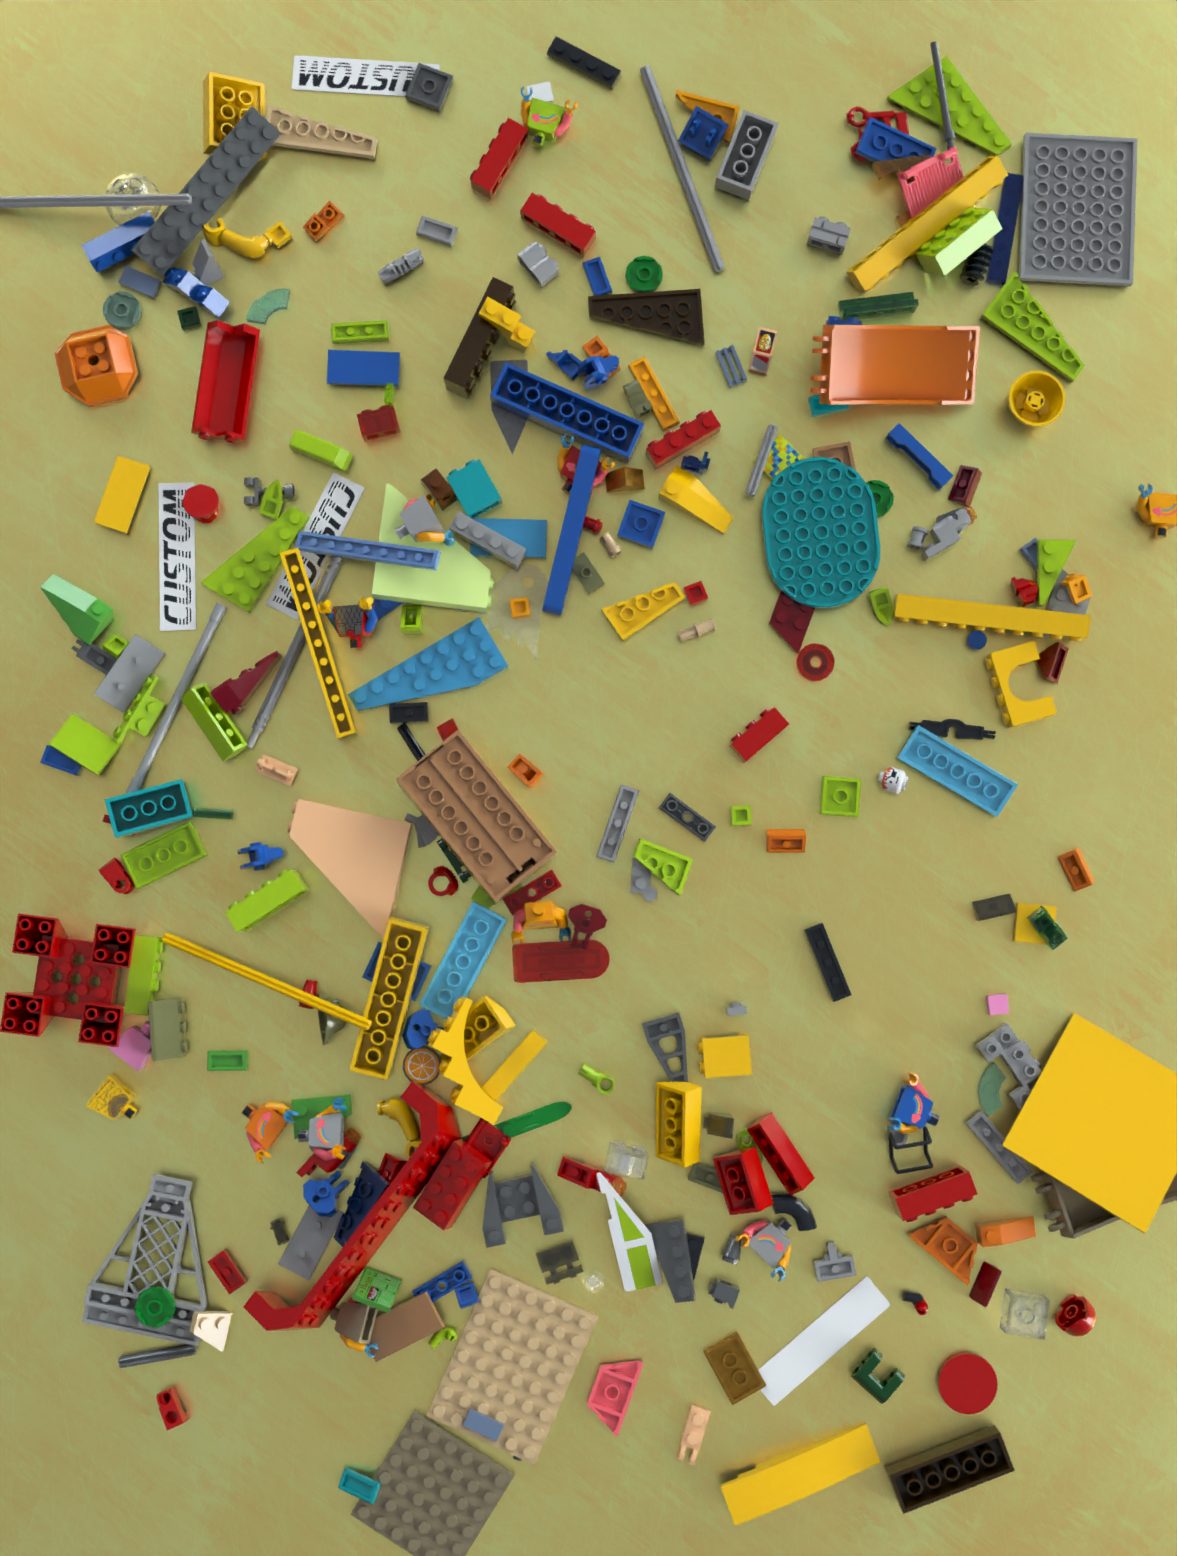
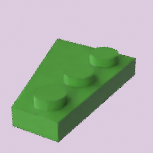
[292,1094,352,1140]

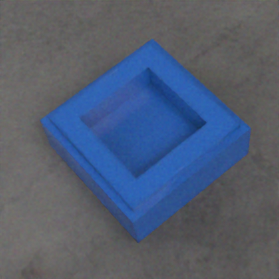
[454,1282,480,1309]

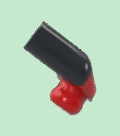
[902,1291,928,1315]

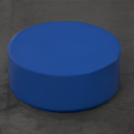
[966,631,987,650]

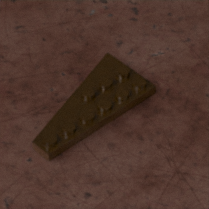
[588,289,705,346]

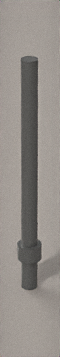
[930,41,955,149]

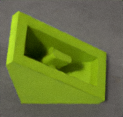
[400,605,423,635]

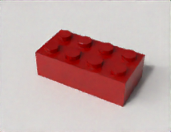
[413,1139,492,1231]
[888,1166,978,1222]

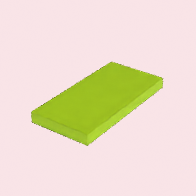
[120,821,208,889]

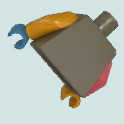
[330,1297,378,1357]

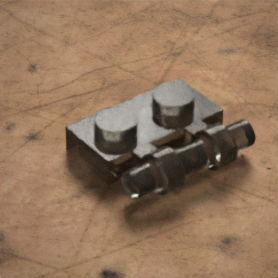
[536,1240,584,1285]

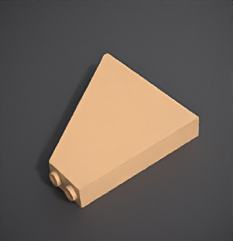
[288,799,413,937]

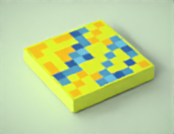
[753,434,805,481]

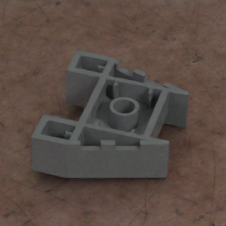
[482,1162,564,1248]

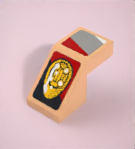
[749,326,778,374]

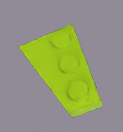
[633,839,693,895]

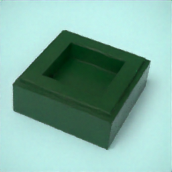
[177,306,201,331]

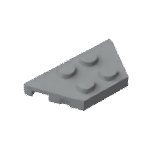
[1038,569,1090,639]

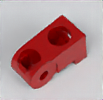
[156,1387,189,1430]

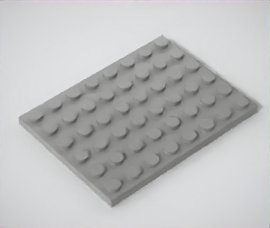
[1019,133,1137,286]

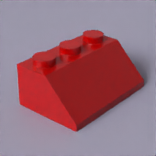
[713,1147,773,1215]

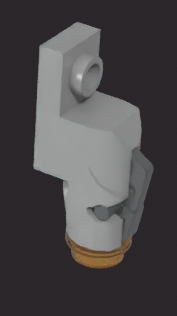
[921,506,977,561]

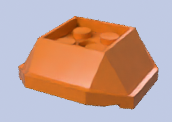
[54,325,138,407]

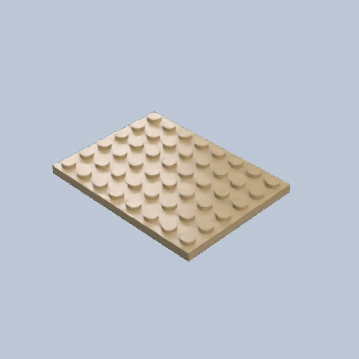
[427,1268,598,1465]

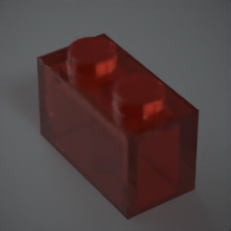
[357,405,401,441]

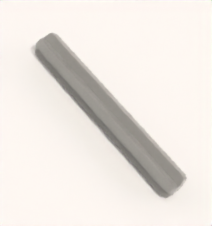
[745,424,778,497]

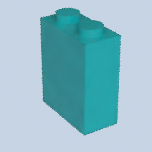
[446,459,502,518]

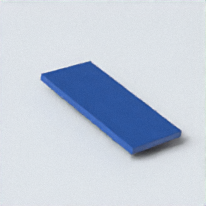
[327,350,400,387]

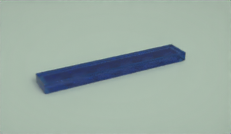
[986,173,1023,285]

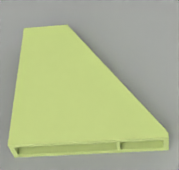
[372,484,494,612]

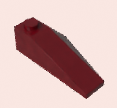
[209,651,282,716]

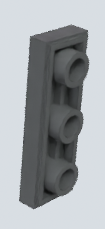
[659,793,716,842]

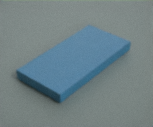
[470,518,547,559]

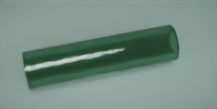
[193,808,233,819]

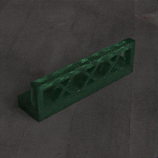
[838,292,919,321]

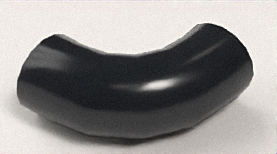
[771,1194,817,1231]

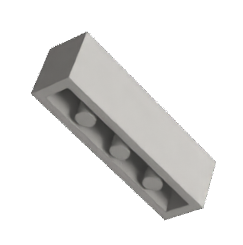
[449,511,526,569]

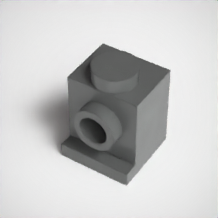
[708,1278,740,1309]

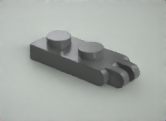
[71,639,117,675]

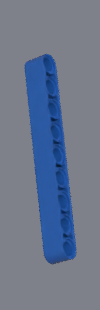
[542,445,601,616]

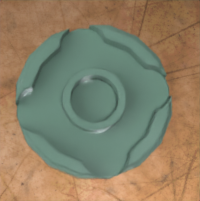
[103,291,142,330]

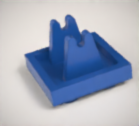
[678,106,729,160]

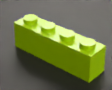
[181,682,247,762]
[124,935,163,1016]

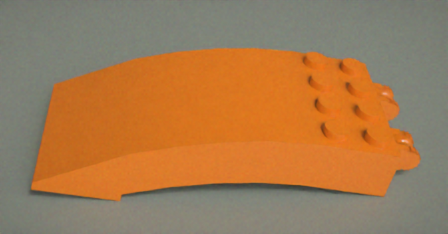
[810,324,980,405]

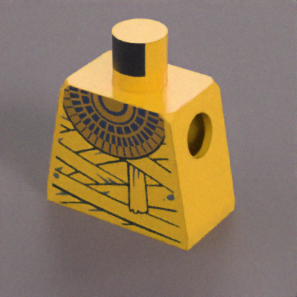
[86,1073,138,1120]

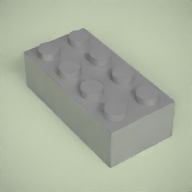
[715,110,779,200]

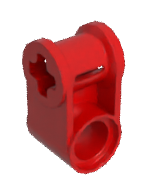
[99,857,135,894]

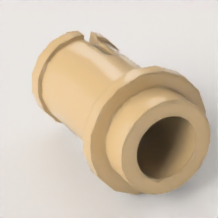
[599,532,621,558]

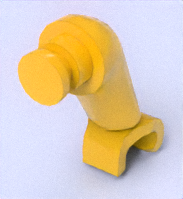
[203,217,273,258]
[377,1098,421,1157]

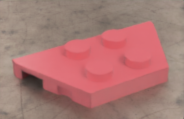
[587,1360,643,1436]

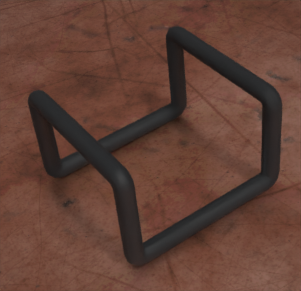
[888,1126,933,1174]

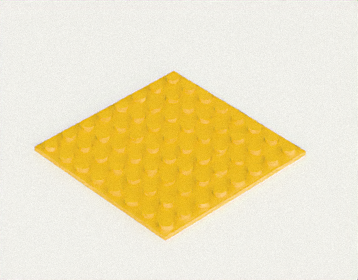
[1002,1013,1177,1234]

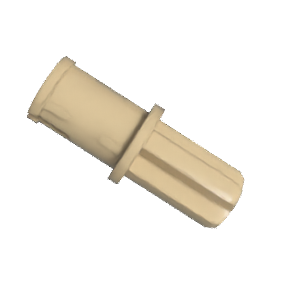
[677,618,716,642]

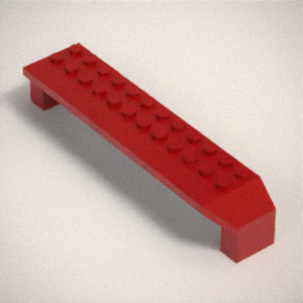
[243,1081,461,1331]

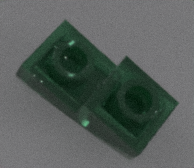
[1027,906,1068,950]

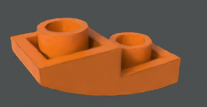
[302,201,344,241]

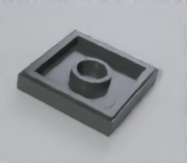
[405,63,454,112]

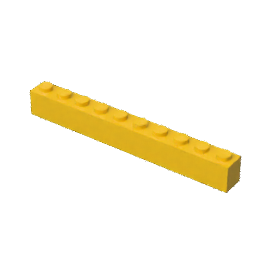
[846,156,1008,292]
[280,548,356,739]
[893,594,1091,642]

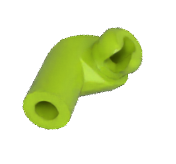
[428,1327,457,1349]

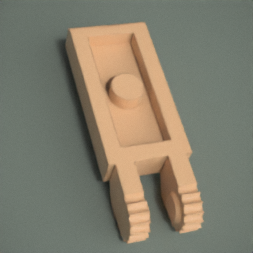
[677,1404,710,1465]

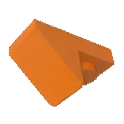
[507,754,543,788]

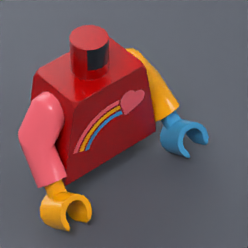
[558,434,615,495]

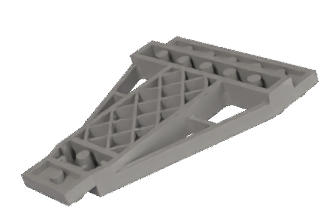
[82,1174,207,1346]

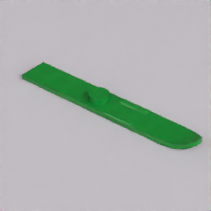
[461,1102,572,1141]

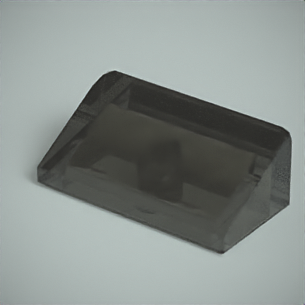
[972,893,1017,921]

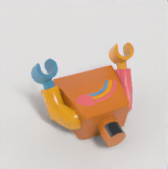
[242,1102,299,1164]

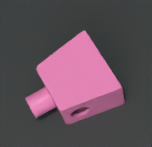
[108,1021,152,1071]

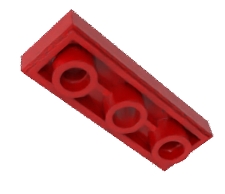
[503,870,562,915]

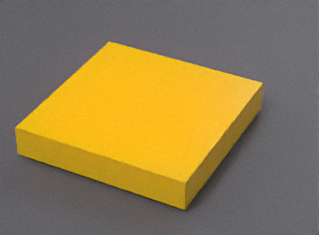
[1013,903,1057,945]

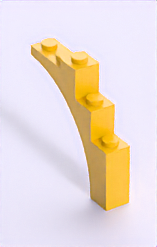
[428,996,503,1124]

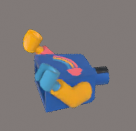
[887,1072,939,1134]

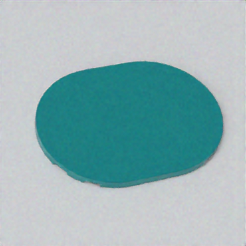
[761,457,880,608]

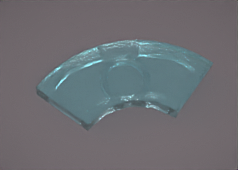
[246,289,290,324]
[978,1062,1006,1117]

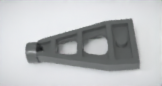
[642,1012,688,1082]

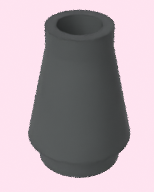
[721,1234,742,1265]

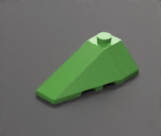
[41,574,114,646]

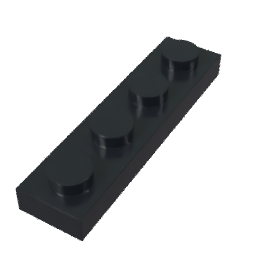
[547,36,621,89]
[804,923,852,1002]

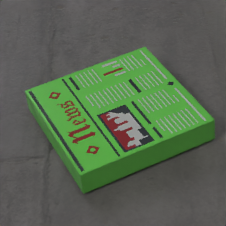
[352,1267,402,1313]

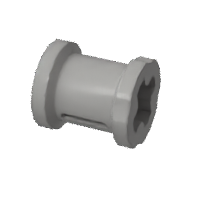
[907,526,929,551]

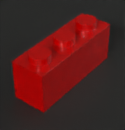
[730,707,789,763]

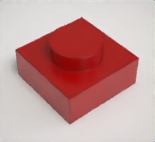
[683,581,708,606]

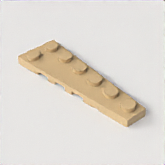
[266,106,377,159]

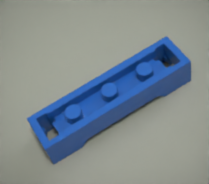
[885,423,954,490]

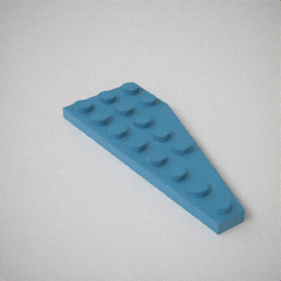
[348,617,508,711]

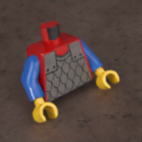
[317,597,378,648]

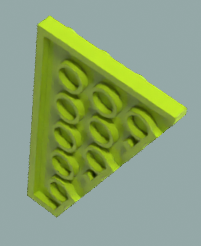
[887,56,1012,156]

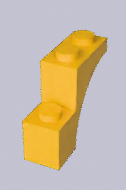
[478,296,535,353]

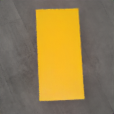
[94,455,151,534]

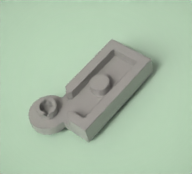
[630,858,657,902]

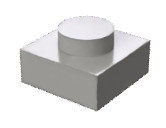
[726,1002,747,1016]

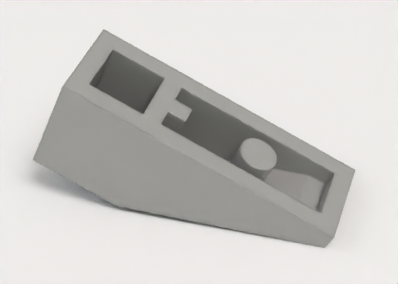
[192,239,225,286]

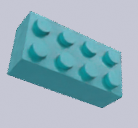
[104,779,194,839]

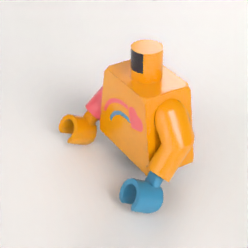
[1137,483,1177,538]
[511,901,571,944]

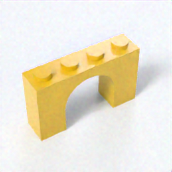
[985,641,1057,728]

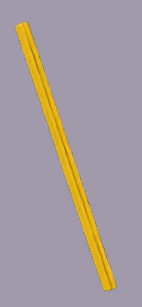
[162,933,372,1030]

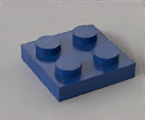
[617,500,665,549]

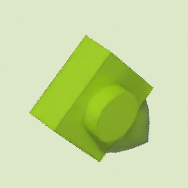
[258,480,283,519]
[868,586,893,626]

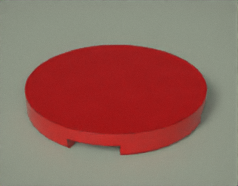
[937,1352,998,1414]

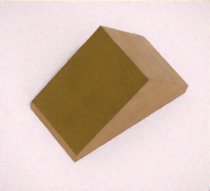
[605,467,645,493]

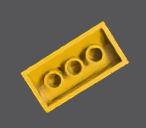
[655,1082,701,1168]

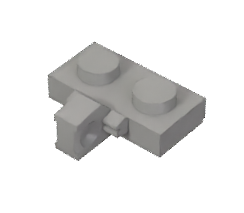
[814,1241,856,1282]

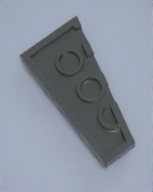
[645,1219,696,1303]

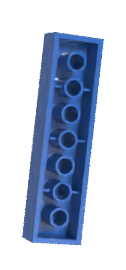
[490,362,644,463]

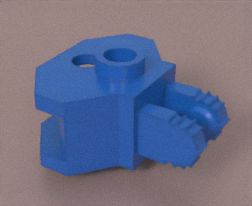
[577,355,619,389]
[237,842,284,871]
[402,1009,445,1050]
[303,1171,350,1218]

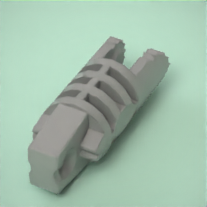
[378,248,424,284]

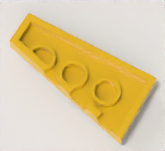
[601,582,685,641]

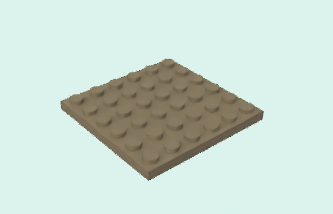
[351,1409,515,1556]

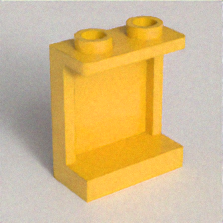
[698,1034,752,1078]

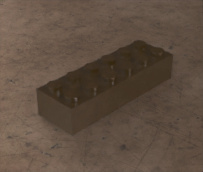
[443,277,516,399]
[885,1425,1015,1514]

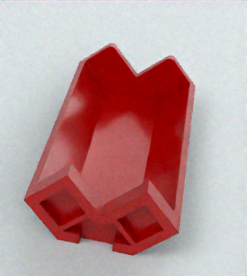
[191,320,260,443]

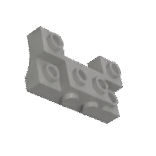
[975,1023,1042,1111]

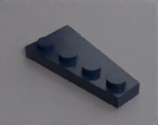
[334,1161,390,1247]

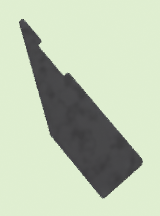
[490,360,528,455]

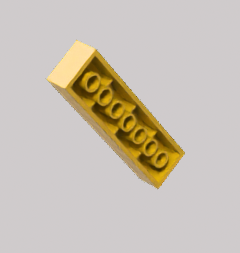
[349,917,429,1080]

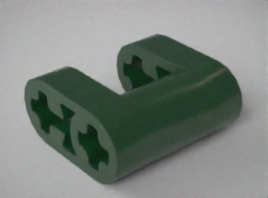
[851,1348,905,1404]

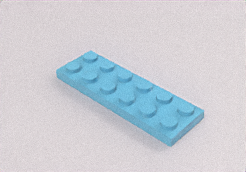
[898,725,1018,817]
[419,902,507,1019]

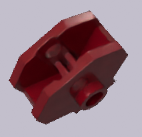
[568,904,607,950]

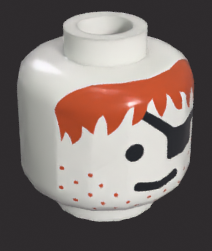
[878,767,908,794]

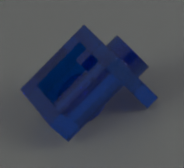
[681,451,711,475]

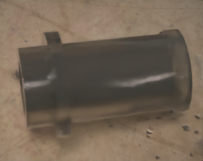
[270,1218,290,1245]

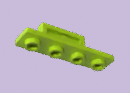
[112,674,166,744]

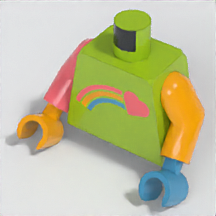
[521,86,578,148]

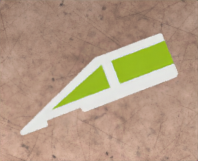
[597,1172,663,1292]

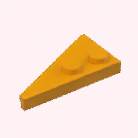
[675,90,740,144]

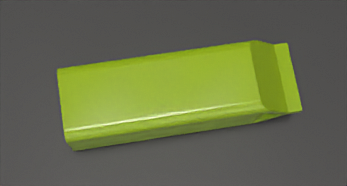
[289,429,353,471]

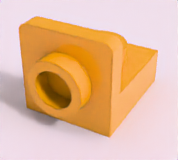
[1060,573,1092,604]

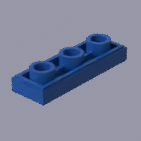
[412,1260,473,1302]

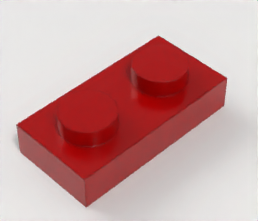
[208,1249,247,1295]

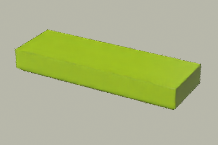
[331,320,389,344]

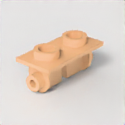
[256,754,298,787]

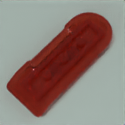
[512,940,610,983]

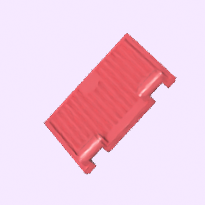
[897,146,964,219]

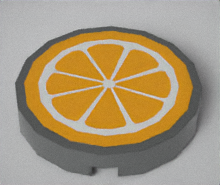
[403,1046,441,1085]

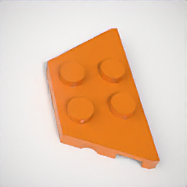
[908,1217,978,1286]

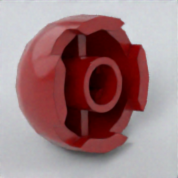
[1055,1295,1097,1337]

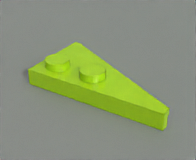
[1037,539,1076,606]

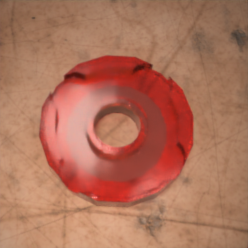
[796,643,835,681]

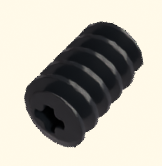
[960,243,994,286]

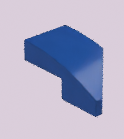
[546,350,582,380]

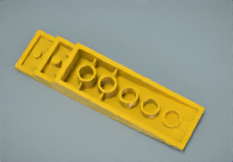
[720,1423,880,1526]

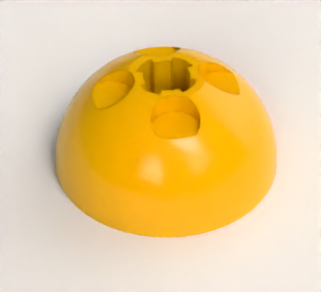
[1008,371,1066,427]

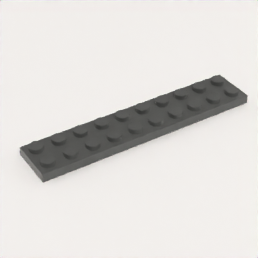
[131,106,281,277]

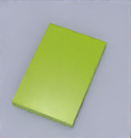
[49,714,121,776]

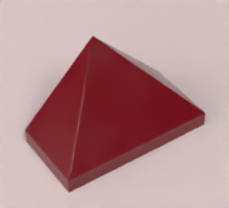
[1036,642,1069,684]

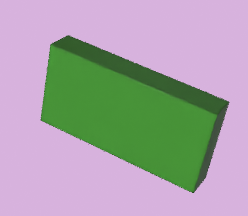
[207,1050,248,1071]

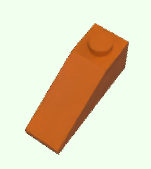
[975,1216,1036,1247]

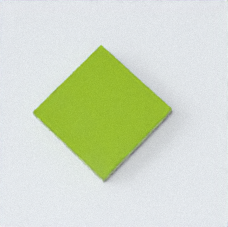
[820,776,861,817]

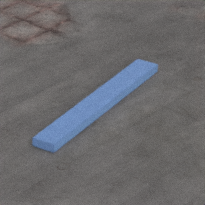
[295,531,441,571]

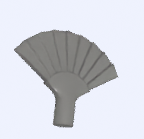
[405,813,438,848]

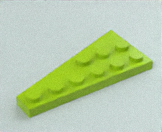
[981,271,1085,382]

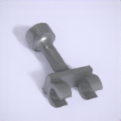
[244,477,295,506]

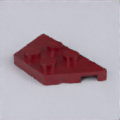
[769,591,815,653]

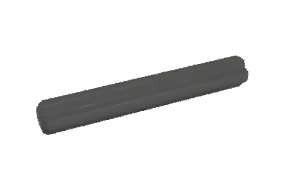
[118,1344,197,1368]

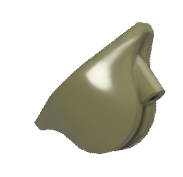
[316,994,346,1045]

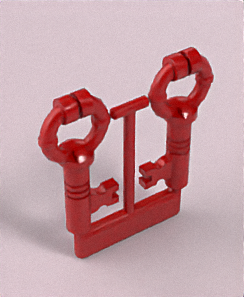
[846,106,909,162]

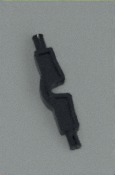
[908,719,996,740]

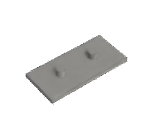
[94,634,165,713]
[278,1200,344,1281]

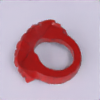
[428,866,458,896]

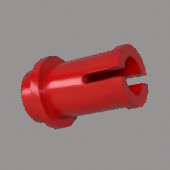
[583,516,603,534]

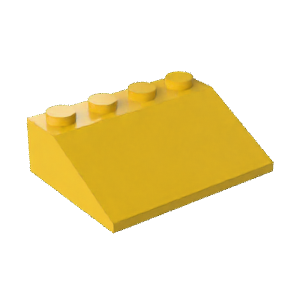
[203,72,265,157]

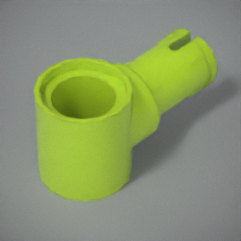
[578,1063,614,1094]

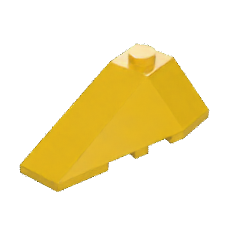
[658,465,733,534]
[439,996,515,1061]

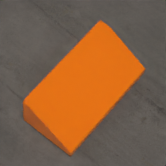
[766,829,806,853]
[1058,848,1095,891]

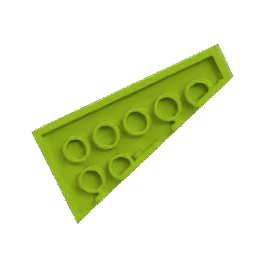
[200,506,310,613]

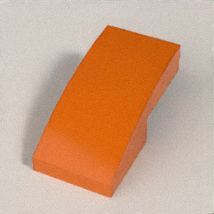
[582,336,620,377]

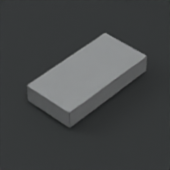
[416,216,458,247]

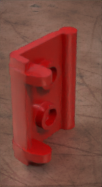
[465,1118,511,1179]

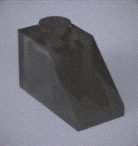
[703,1112,734,1139]

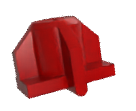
[1010,577,1038,607]

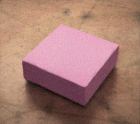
[986,994,1009,1015]

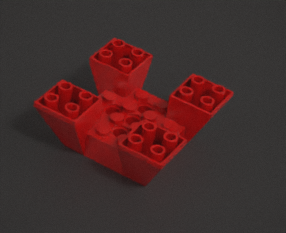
[0,913,136,1047]

